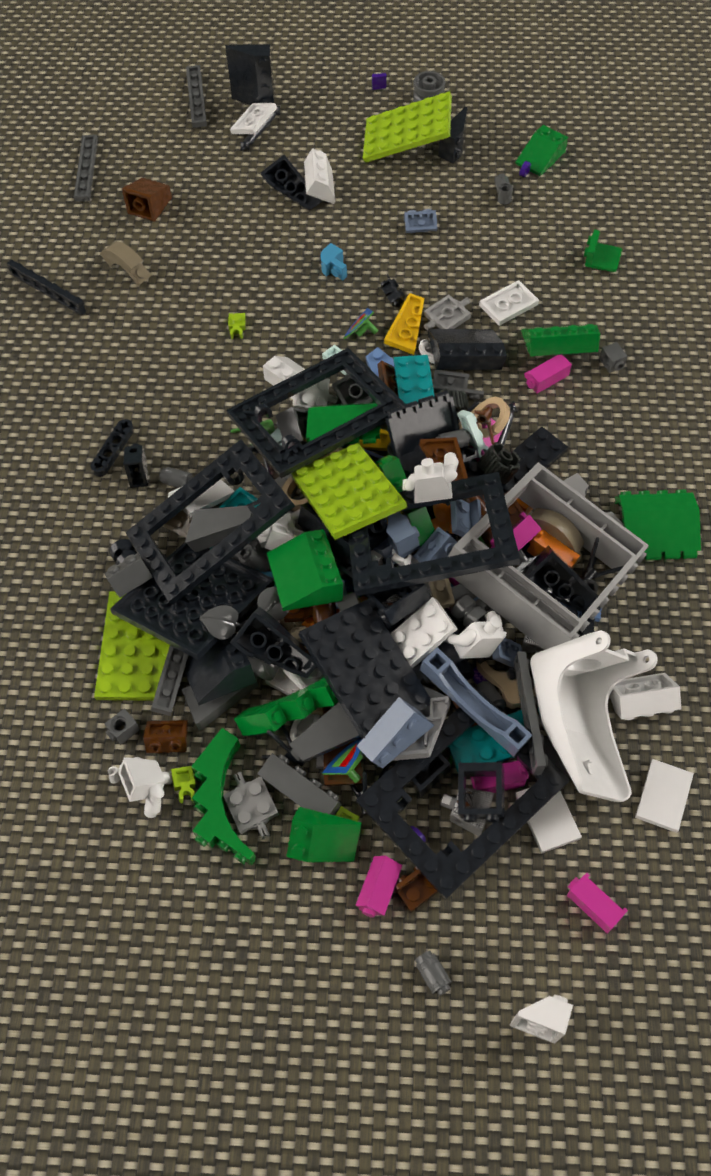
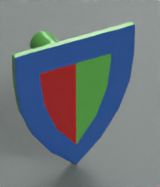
[344,308,378,339]
[322,737,363,783]

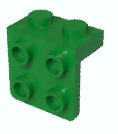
[583,229,622,272]

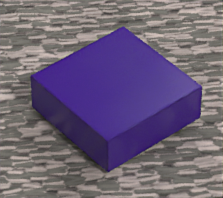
[372,73,387,90]

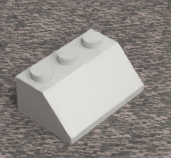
[304,148,335,204]
[263,356,305,399]
[610,673,681,720]
[510,995,573,1044]

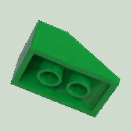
[515,125,568,176]
[286,807,362,862]

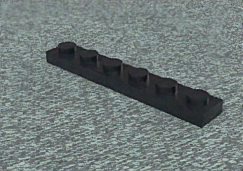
[7,260,86,316]

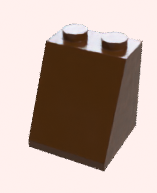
[122,177,172,222]

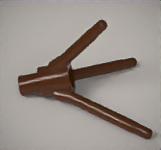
[474,407,495,445]

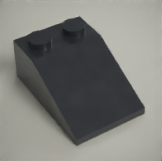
[438,107,468,163]

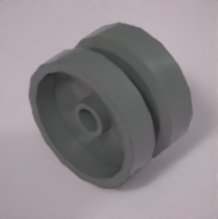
[413,71,445,102]

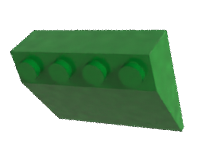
[521,324,600,356]
[267,529,343,611]

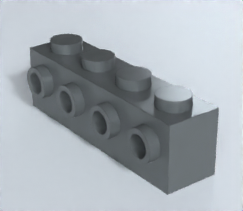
[257,753,342,815]

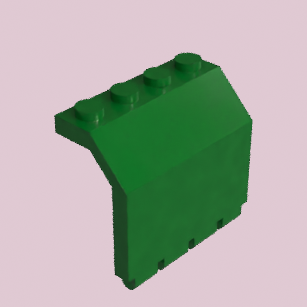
[306,403,381,445]
[615,489,701,560]

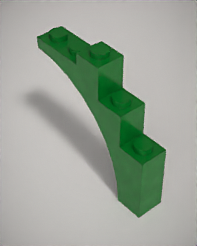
[375,455,435,550]
[234,678,339,736]
[191,728,256,866]

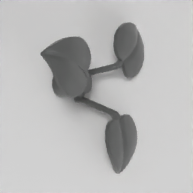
[200,587,289,681]

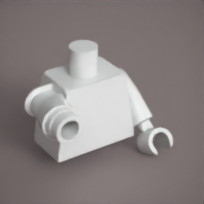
[402,452,459,503]
[444,611,507,659]
[108,757,172,818]

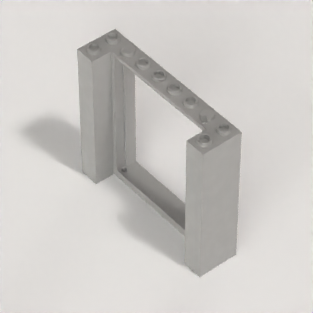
[448,463,649,650]

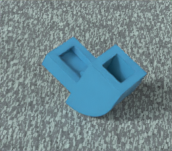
[321,243,347,280]

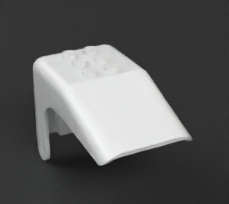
[530,630,657,802]

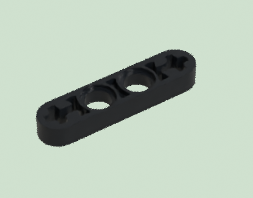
[90,419,134,477]

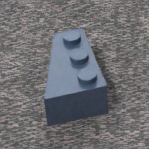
[357,697,434,768]

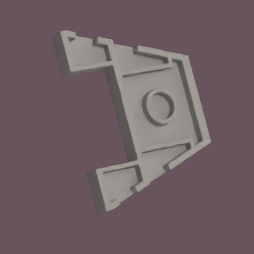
[392,696,451,761]

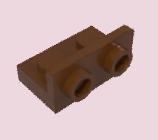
[143,720,188,753]
[395,867,438,912]

